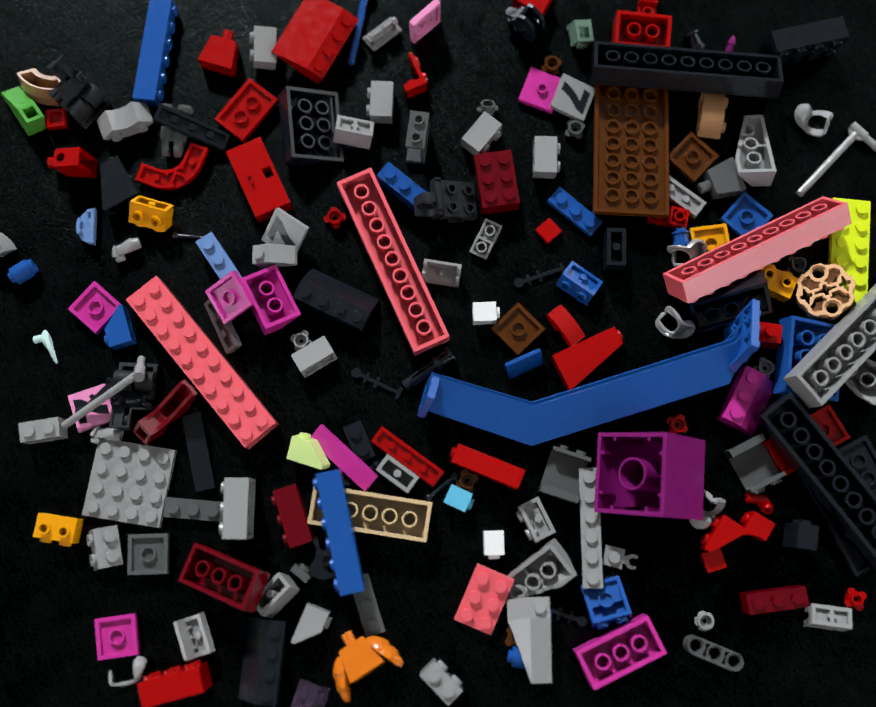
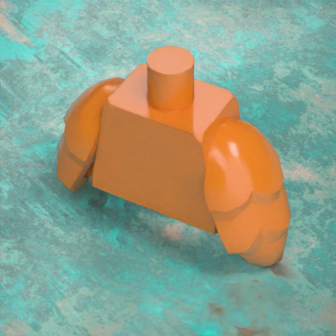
[333,630,404,702]

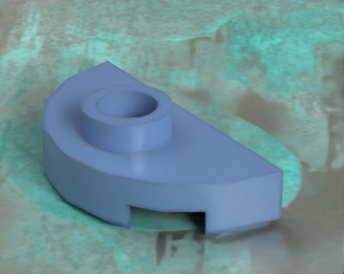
[76,208,97,246]

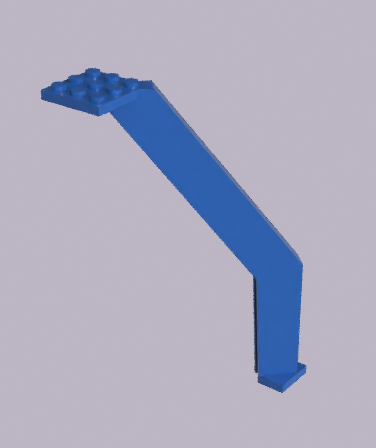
[417,299,761,446]

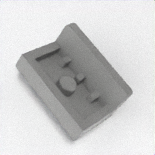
[516,497,556,543]
[87,525,123,570]
[174,612,216,662]

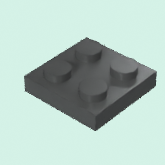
[127,533,170,575]

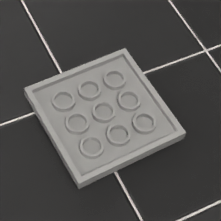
[82,438,177,528]

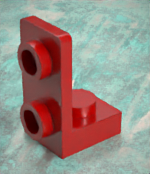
[403,52,428,99]

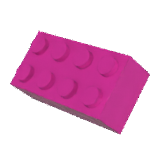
[572,613,667,690]

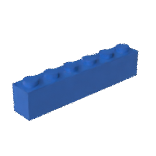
[132,0,178,108]
[313,469,366,596]

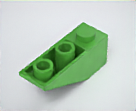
[1,86,46,136]

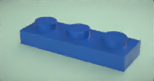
[547,187,603,237]

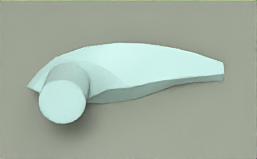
[33,330,58,364]

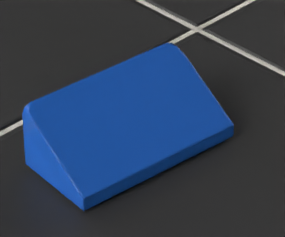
[504,348,543,379]

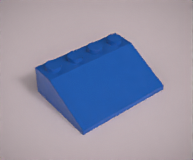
[773,315,840,402]

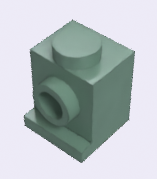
[566,19,594,50]

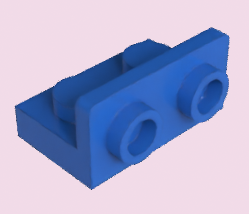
[556,261,603,305]

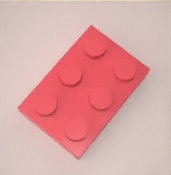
[454,563,514,635]

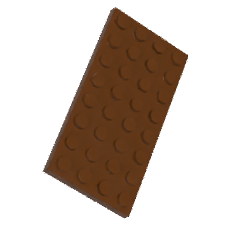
[592,84,669,218]

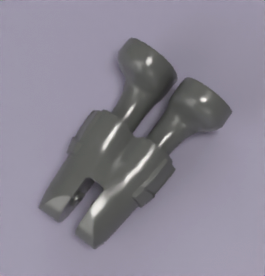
[160,103,194,158]

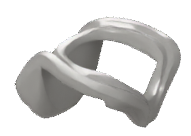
[794,104,833,137]
[666,239,707,268]
[655,306,696,339]
[689,490,726,530]
[108,656,148,686]

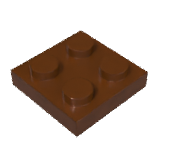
[669,132,719,184]
[491,302,545,356]

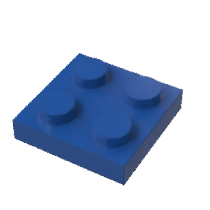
[719,191,773,237]

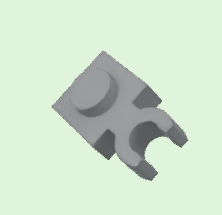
[602,545,638,569]

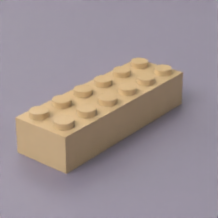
[307,488,432,542]

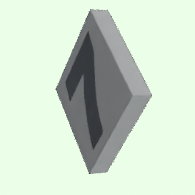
[549,73,595,122]
[261,207,309,253]

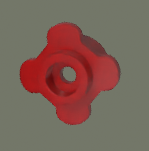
[324,207,346,229]
[666,414,688,434]
[844,588,867,611]

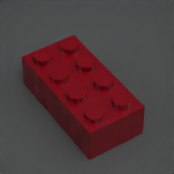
[178,543,270,613]

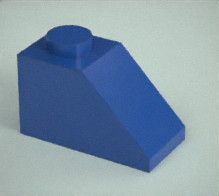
[104,304,137,351]

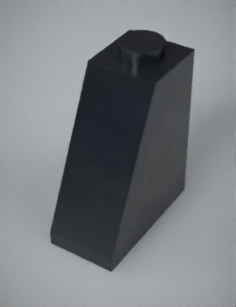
[100,156,141,216]

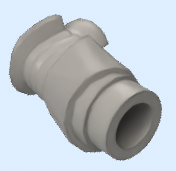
[112,237,142,263]
[90,425,124,444]

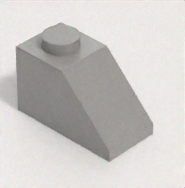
[252,243,298,269]
[291,602,332,644]

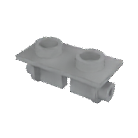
[363,17,402,51]

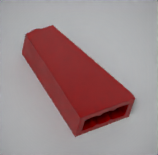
[550,326,623,391]
[449,443,525,490]

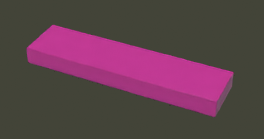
[311,424,379,491]

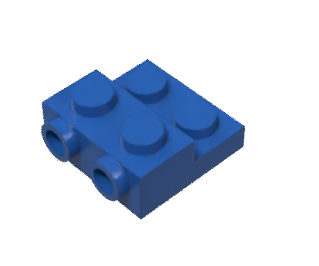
[580,575,632,630]

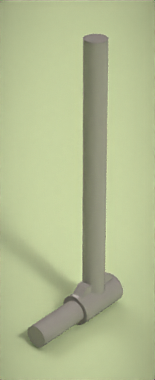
[796,122,876,197]
[61,356,146,429]

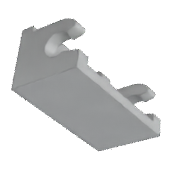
[333,115,374,149]
[422,259,462,288]
[291,336,338,378]
[804,603,853,632]

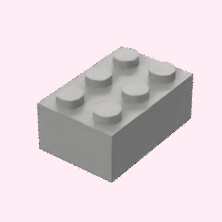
[219,477,256,539]

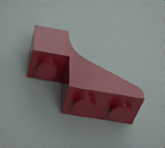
[133,379,198,446]

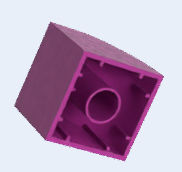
[594,432,705,520]

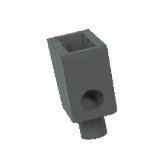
[697,157,747,200]

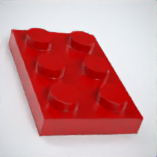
[214,78,279,143]

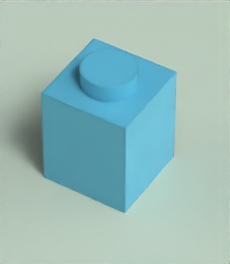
[443,484,475,512]

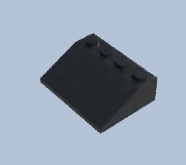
[278,86,344,166]

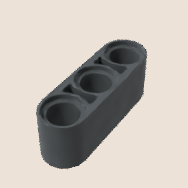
[682,635,744,671]

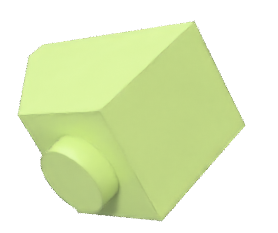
[286,432,330,470]

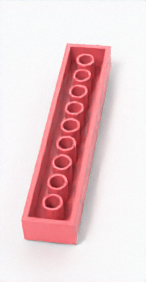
[337,168,450,356]
[663,197,852,303]
[126,276,279,449]

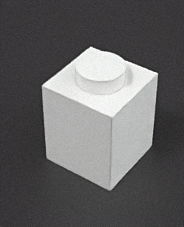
[472,302,500,325]
[483,530,505,559]

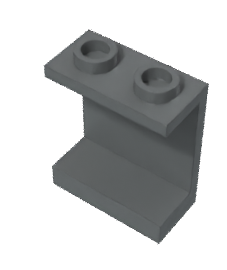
[405,110,429,165]
[724,433,787,495]
[538,444,592,504]

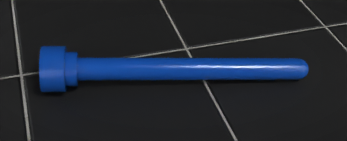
[348,0,368,65]

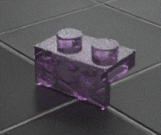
[291,679,330,707]

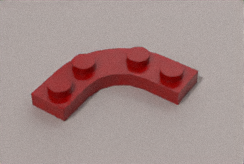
[135,142,209,190]

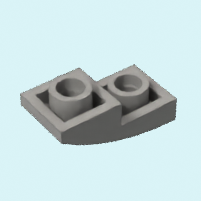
[469,218,503,260]

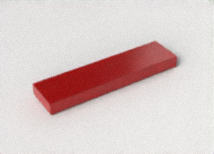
[371,426,444,487]

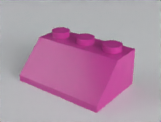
[241,264,301,336]
[716,365,774,437]

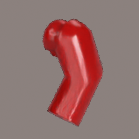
[745,493,773,515]

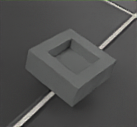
[290,563,312,583]

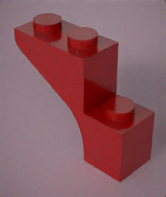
[700,511,776,552]

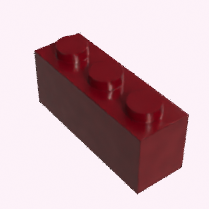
[271,484,314,548]
[739,585,809,615]

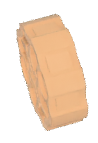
[795,263,855,321]

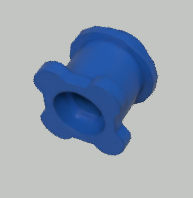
[671,228,690,246]

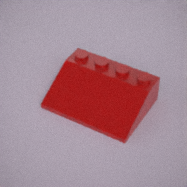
[271,0,359,85]

